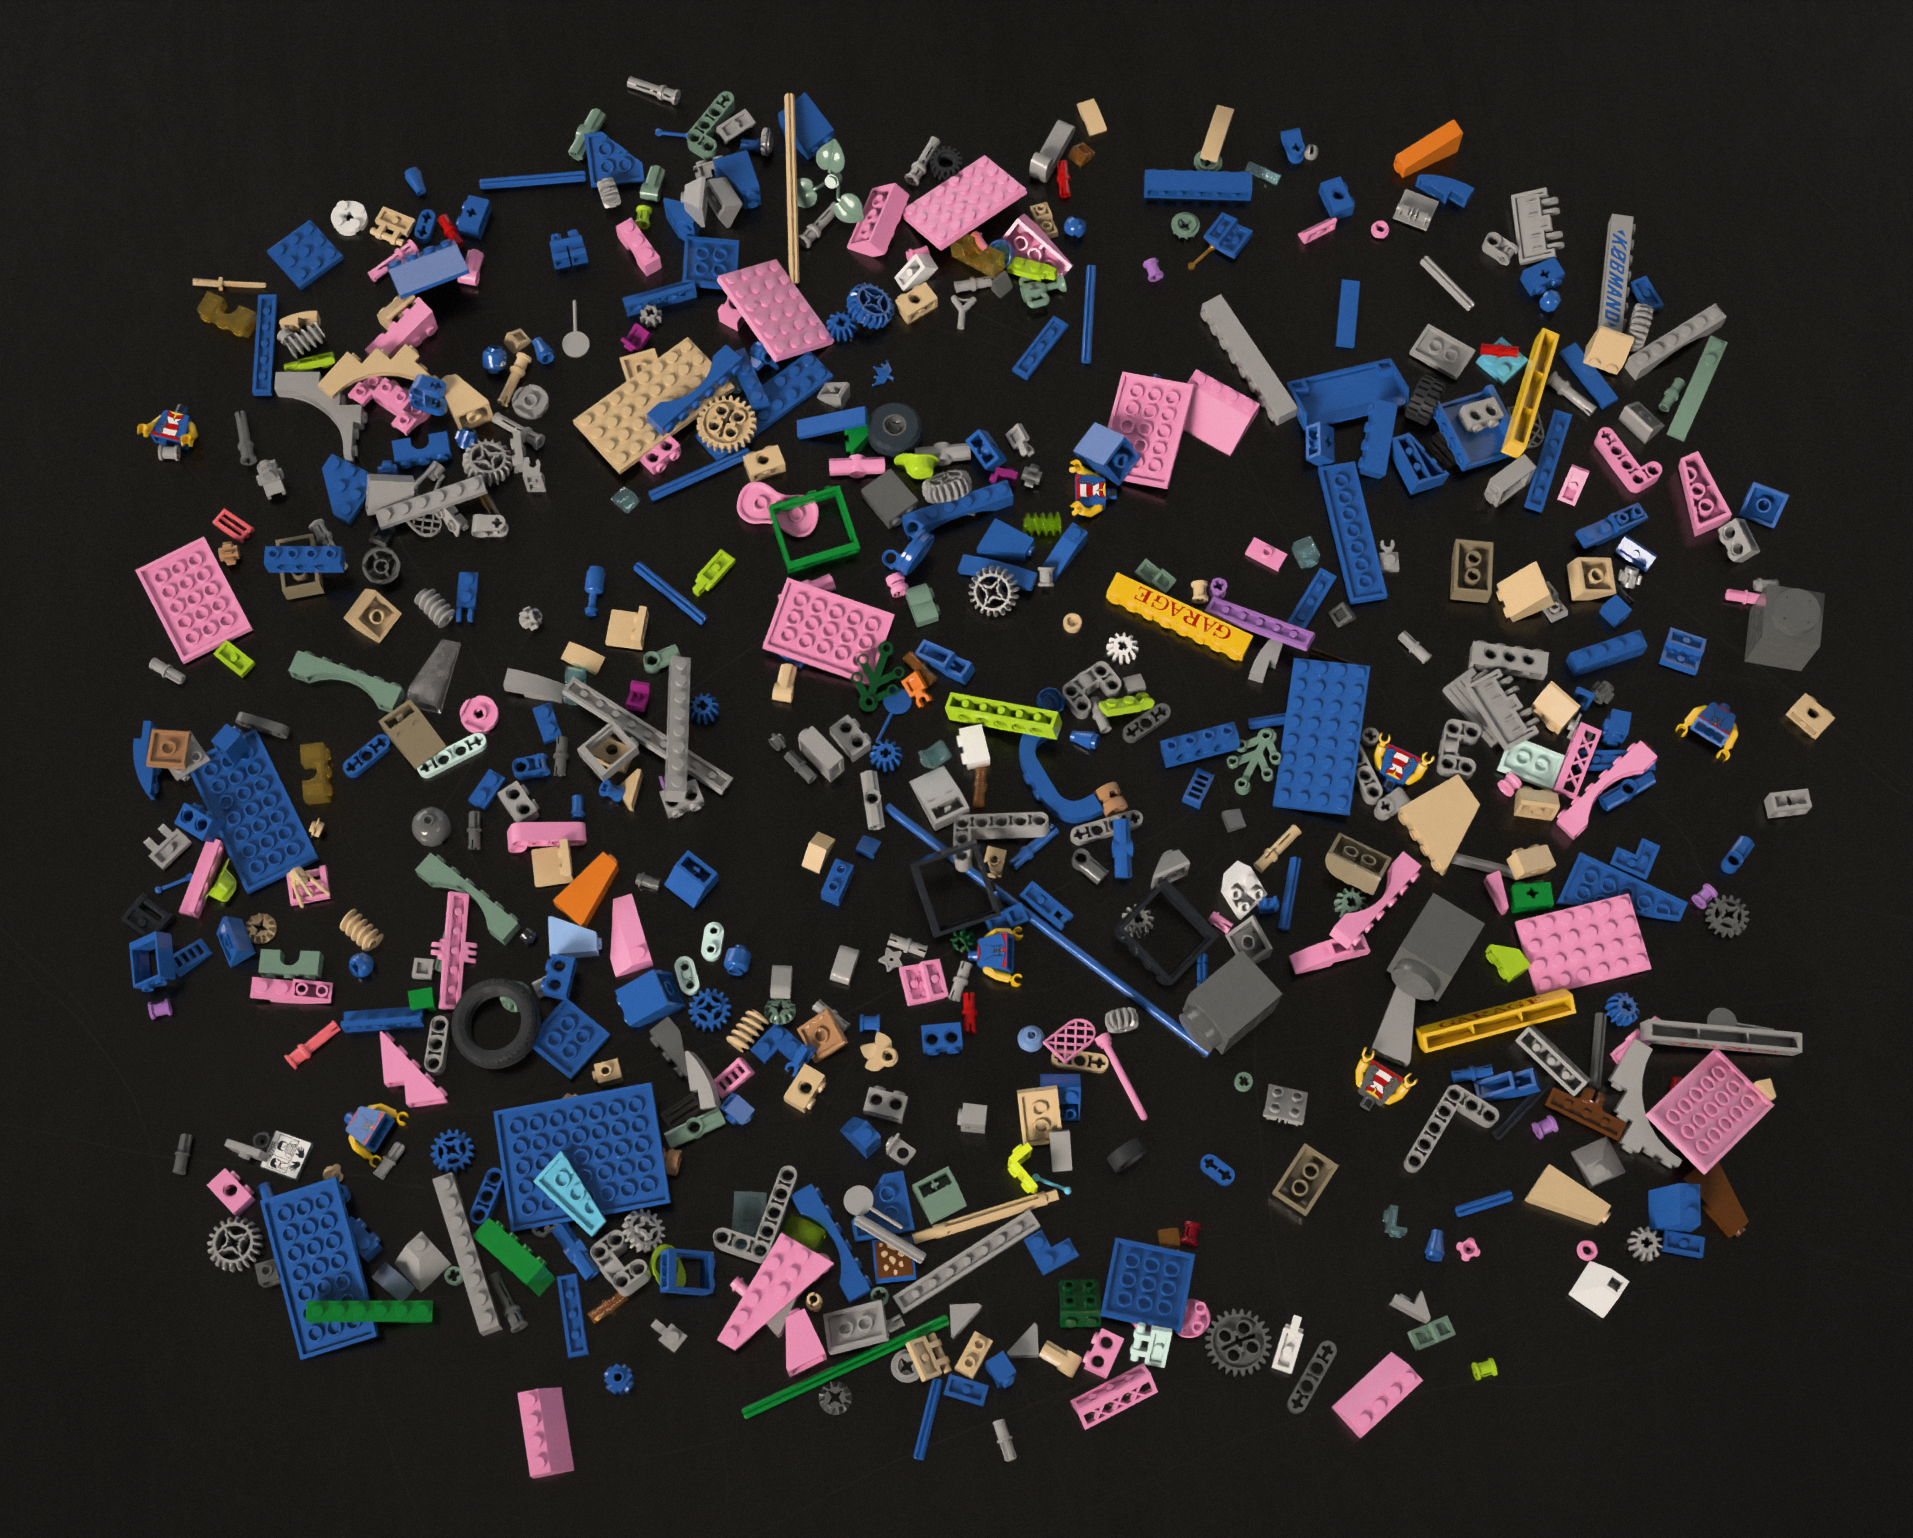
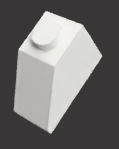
[894,253,938,291]

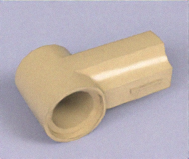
[772,663,797,703]
[1039,1340,1083,1377]

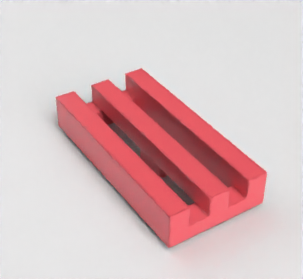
[213,508,254,544]

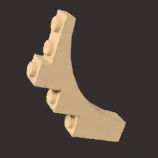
[318,344,439,399]

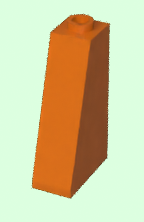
[1394,120,1463,178]
[553,852,619,928]

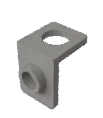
[1567,714,1593,745]
[885,1133,916,1166]

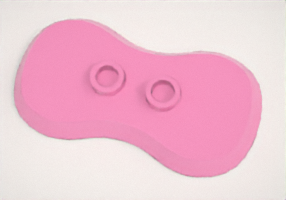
[737,482,819,537]

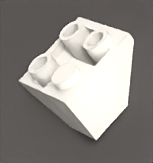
[1221,861,1267,920]
[1568,1261,1629,1318]

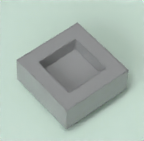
[412,958,435,980]

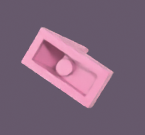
[1557,464,1590,506]

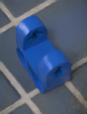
[409,374,448,416]

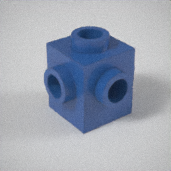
[604,1363,635,1395]

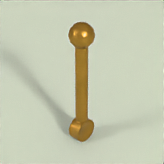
[1188,244,1216,270]

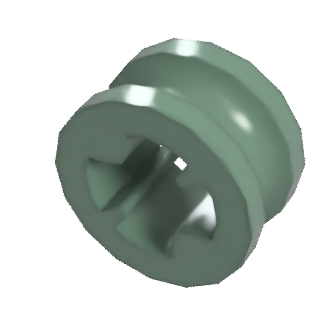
[1234,1072,1253,1092]
[444,1266,463,1286]
[870,1287,889,1305]

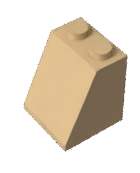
[441,374,493,431]
[1495,561,1555,622]

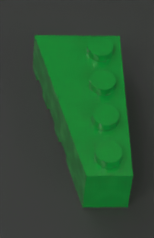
[472,1218,556,1297]

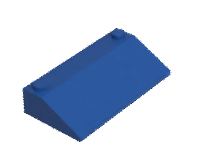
[1286,358,1409,430]

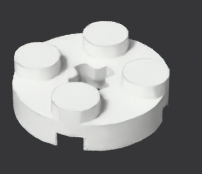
[331,201,368,236]

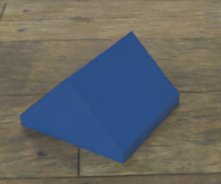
[1739,481,1789,529]
[216,916,256,968]

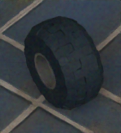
[867,402,922,458]

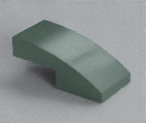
[1133,558,1176,594]
[1407,1316,1456,1352]

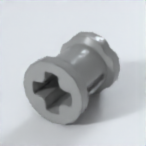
[158,444,181,461]
[1038,567,1055,586]

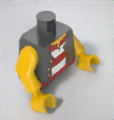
[1355,1047,1418,1111]

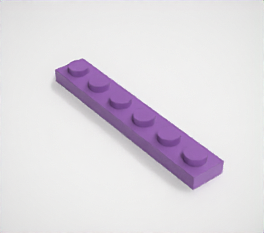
[1205,597,1315,651]

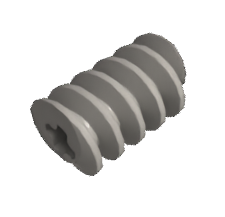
[284,321,326,359]
[414,588,456,628]

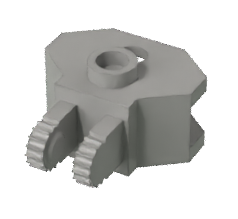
[256,459,286,500]

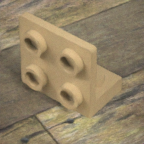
[605,606,649,650]
[531,839,574,887]

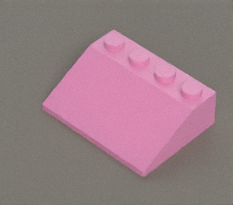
[1183,369,1260,456]

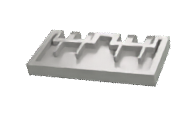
[1511,187,1565,265]
[1442,667,1522,748]
[1465,668,1540,752]

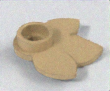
[860,1032,898,1071]

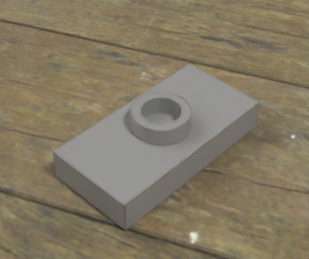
[224,1139,269,1163]

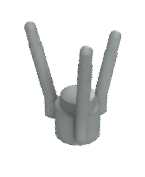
[411,461,445,491]

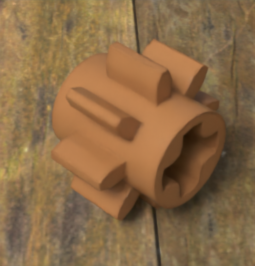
[218,541,240,565]

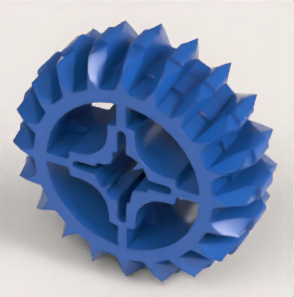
[846,283,895,329]

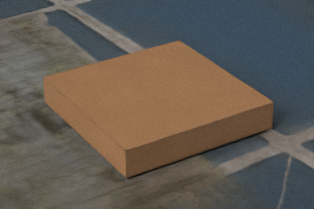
[146,729,192,770]
[797,1008,848,1063]

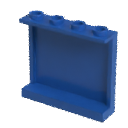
[1432,384,1512,471]

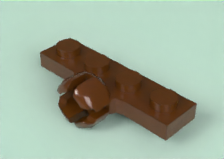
[1544,1087,1627,1141]

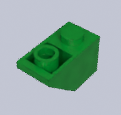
[844,415,869,456]

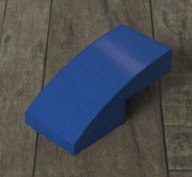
[985,903,1029,932]

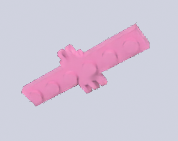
[431,891,477,1010]

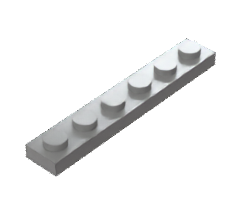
[375,475,488,530]

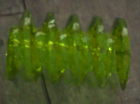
[1023,512,1061,536]

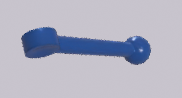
[655,129,688,139]
[155,873,193,894]

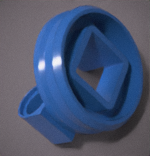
[882,519,935,575]

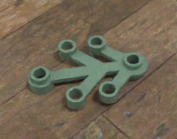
[1227,728,1282,795]

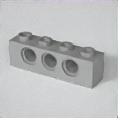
[1468,640,1549,680]
[1515,1025,1591,1096]

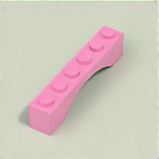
[1557,741,1658,840]
[1329,851,1421,950]

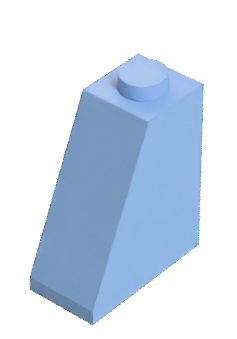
[548,916,602,958]

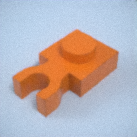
[901,671,933,707]

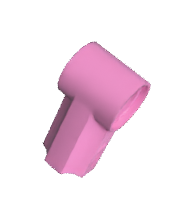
[458,249,484,286]

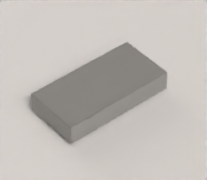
[1049,1129,1072,1172]

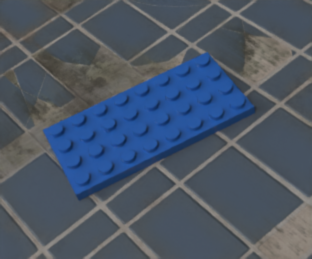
[1273,658,1371,816]
[190,729,319,894]
[260,1177,380,1360]

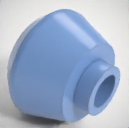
[1018,1025,1045,1052]

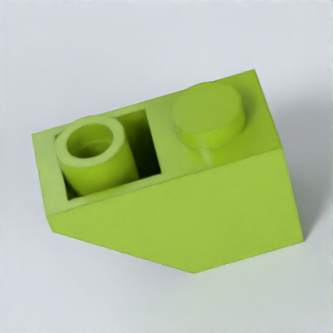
[1485,944,1531,982]

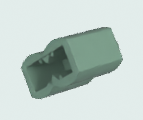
[905,583,941,628]

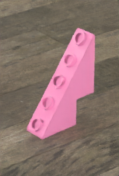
[380,1032,448,1108]

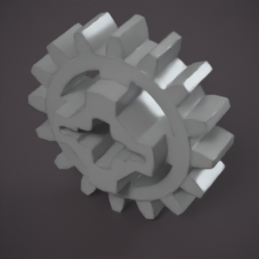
[622,1208,665,1253]

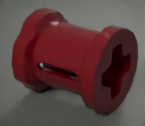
[1180,1221,1202,1246]

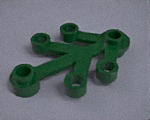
[851,641,904,712]

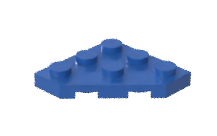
[584,132,645,188]
[322,454,371,525]
[851,1170,915,1243]

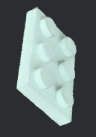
[1497,741,1565,791]

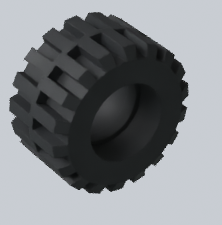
[1405,374,1446,426]

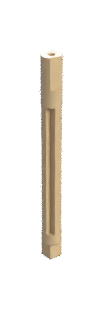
[911,1189,1059,1244]

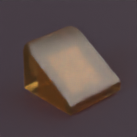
[1068,142,1095,167]
[1157,1227,1181,1250]

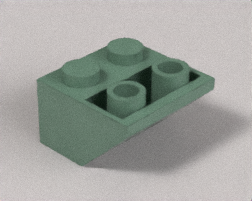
[912,1166,967,1225]

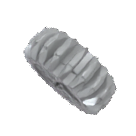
[1625,303,1654,353]
[462,438,513,486]
[922,469,972,504]
[969,565,1019,617]
[207,1216,263,1272]

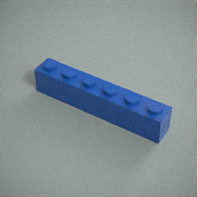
[1144,169,1252,201]

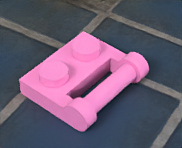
[286,865,331,906]

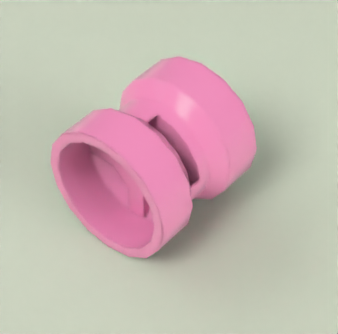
[886,572,909,598]

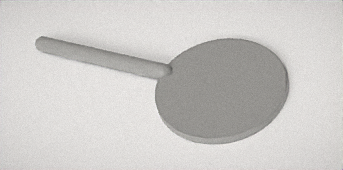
[562,300,590,357]
[1707,1008,1774,1030]
[844,1185,903,1229]

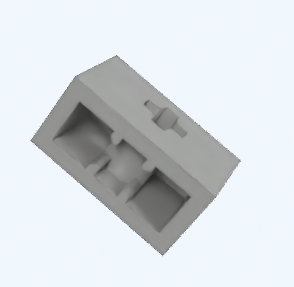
[957,1103,987,1134]

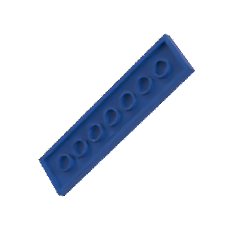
[696,351,833,461]
[1318,461,1388,605]

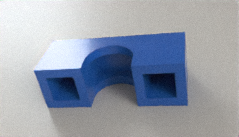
[392,431,453,469]

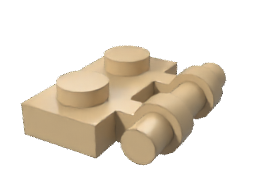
[370,206,416,247]
[905,1332,952,1382]

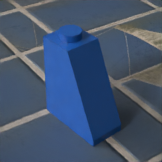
[977,518,1035,561]
[840,1116,881,1159]

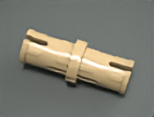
[806,1292,822,1312]

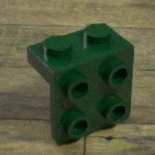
[1058,1279,1101,1328]

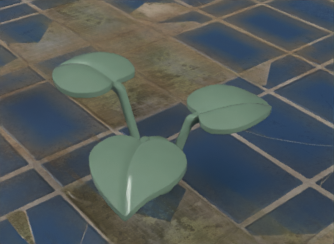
[797,138,865,223]

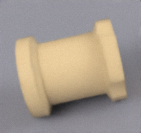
[1191,580,1208,604]

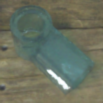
[563,666,587,705]

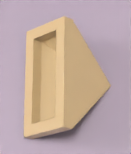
[620,769,643,811]

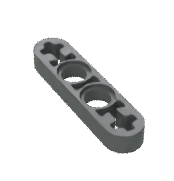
[1287,1341,1337,1414]

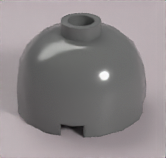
[362,546,400,584]
[412,807,452,847]

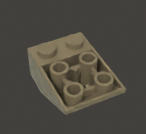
[379,699,447,770]

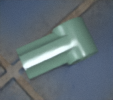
[640,165,666,202]
[643,644,681,674]

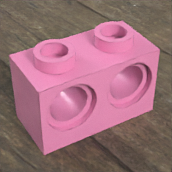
[639,435,681,475]
[1082,1328,1124,1379]

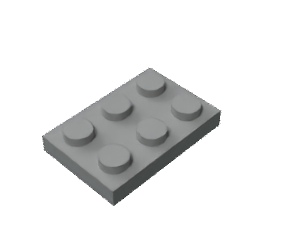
[1409,324,1476,381]
[823,1300,889,1355]

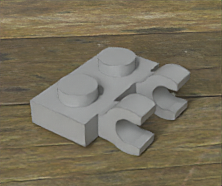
[510,430,526,474]
[143,824,192,870]

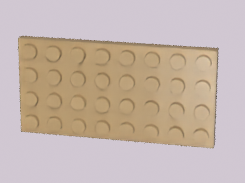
[573,337,735,474]

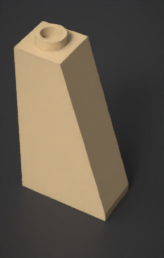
[1525,1164,1611,1226]

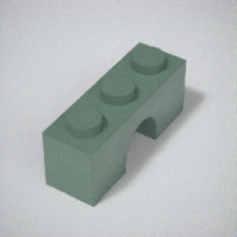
[258,949,324,981]

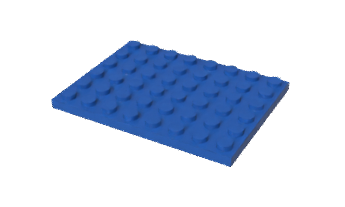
[493,1082,671,1232]

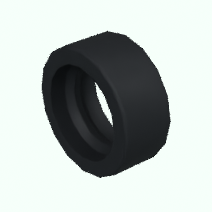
[1107,1138,1147,1172]

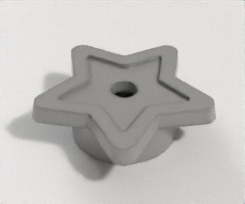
[878,948,903,972]

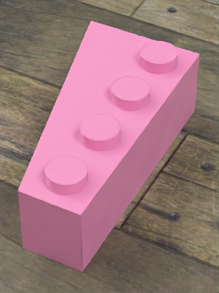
[365,297,438,360]
[1678,451,1732,537]

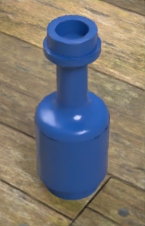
[585,566,605,616]

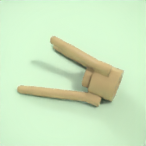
[288,866,331,908]

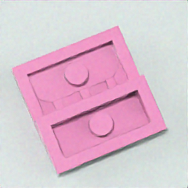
[899,959,949,1006]

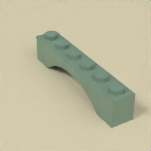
[288,651,405,712]
[415,853,521,945]

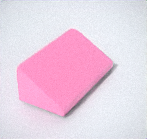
[1298,218,1337,244]

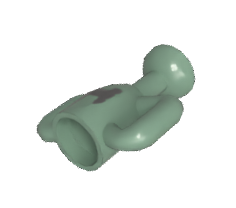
[1019,274,1067,308]

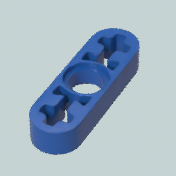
[343,734,392,778]

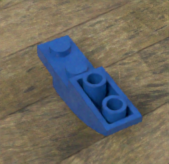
[1575,502,1649,549]
[133,721,161,800]

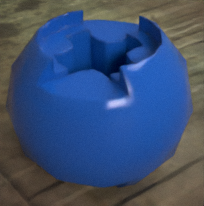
[1064,216,1087,238]
[1539,289,1561,312]
[349,953,374,977]

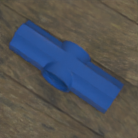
[1598,770,1656,812]
[1112,819,1133,878]
[552,1222,600,1281]

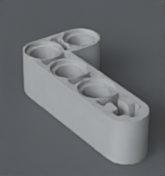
[1029,120,1075,183]

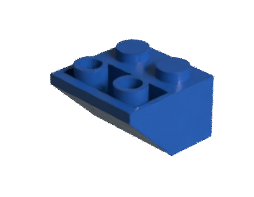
[664,850,719,909]
[1040,1074,1081,1121]

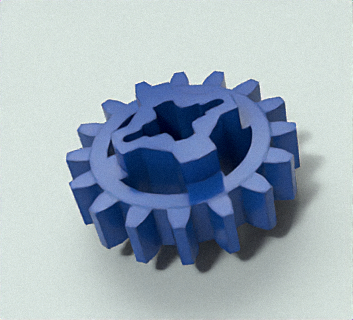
[688,988,732,1032]
[430,1129,475,1173]

